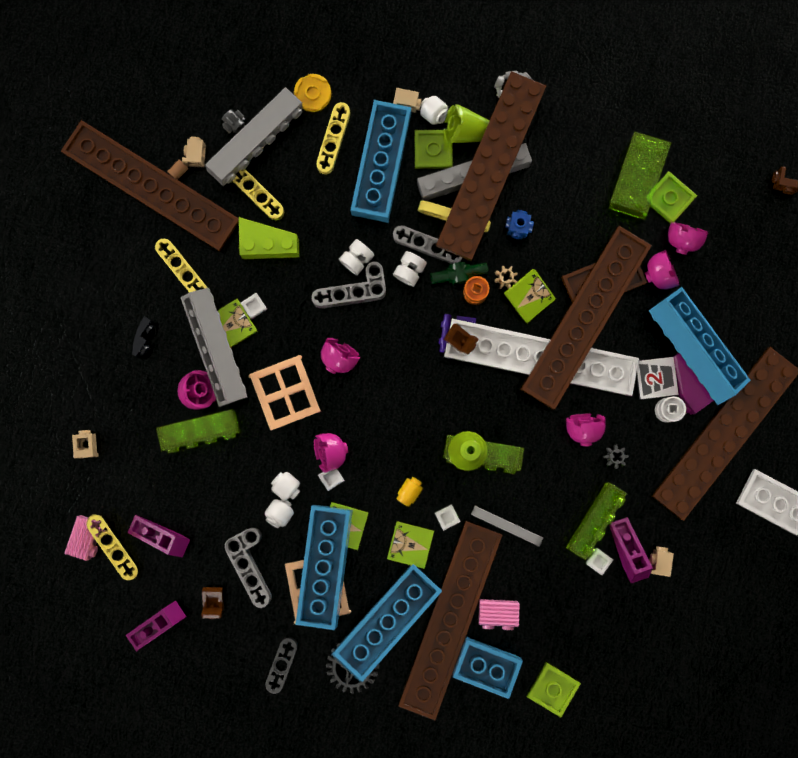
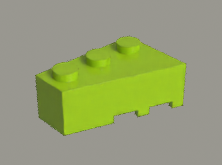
[239,217,299,259]

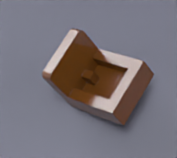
[772,166,798,195]
[443,324,479,355]
[201,587,224,619]

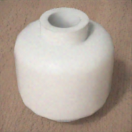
[420,96,448,125]
[271,472,300,501]
[265,499,294,528]

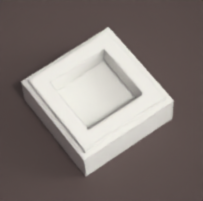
[241,293,267,319]
[318,469,345,491]
[435,504,460,531]
[585,548,613,575]

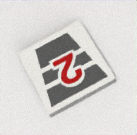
[636,357,679,400]

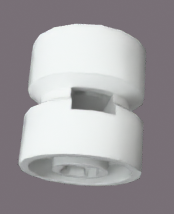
[339,239,374,275]
[393,251,427,287]
[655,396,686,423]

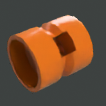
[463,276,490,305]

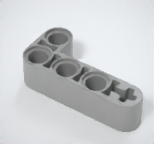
[312,262,386,309]
[225,527,272,608]

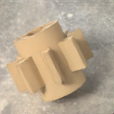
[494,266,518,289]

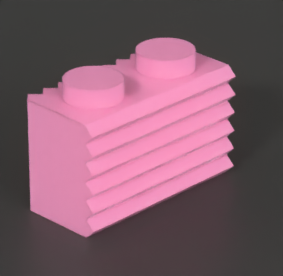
[64,515,104,561]
[478,599,520,630]

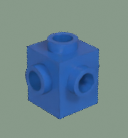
[505,210,534,239]

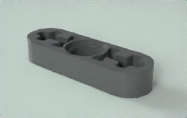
[265,637,298,694]

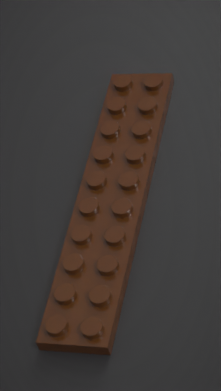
[436,71,546,261]
[61,120,239,252]
[520,226,652,410]
[652,347,798,521]
[398,521,502,720]

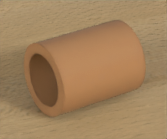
[167,160,189,180]

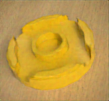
[294,74,332,112]

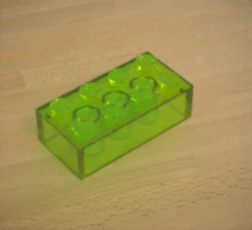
[609,132,672,220]

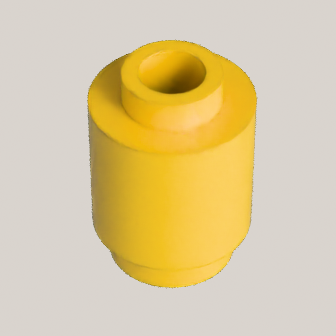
[396,477,423,507]

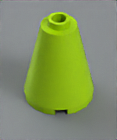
[443,104,490,143]
[448,431,488,471]

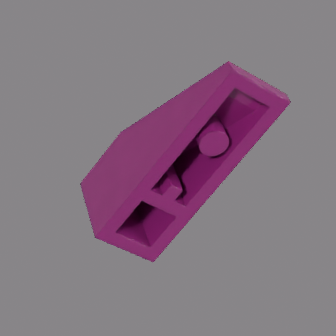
[673,353,714,415]
[128,515,190,557]
[609,517,653,583]
[126,601,186,651]

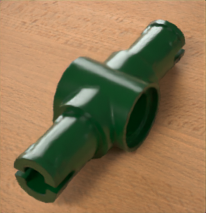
[430,262,488,285]

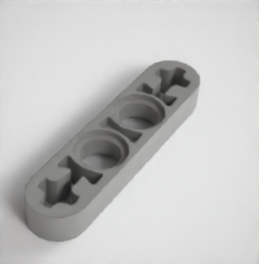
[393,226,462,264]
[471,506,543,547]

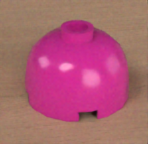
[668,222,708,255]
[645,250,679,290]
[321,338,360,374]
[177,370,216,410]
[566,413,606,446]
[314,433,348,473]

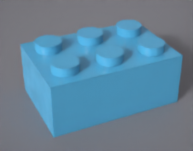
[452,636,523,699]

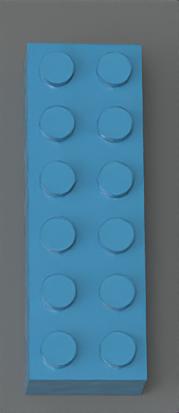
[351,100,411,223]
[649,287,751,405]
[295,505,353,630]
[331,564,442,682]

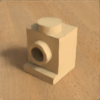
[393,88,422,113]
[182,137,206,167]
[72,430,98,458]
[649,546,674,577]

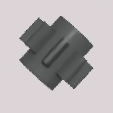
[222,110,245,134]
[603,445,629,469]

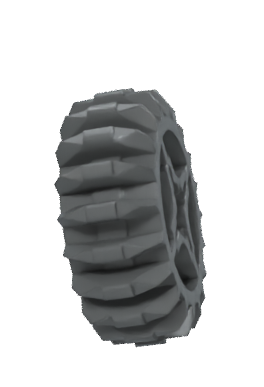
[326,643,379,693]

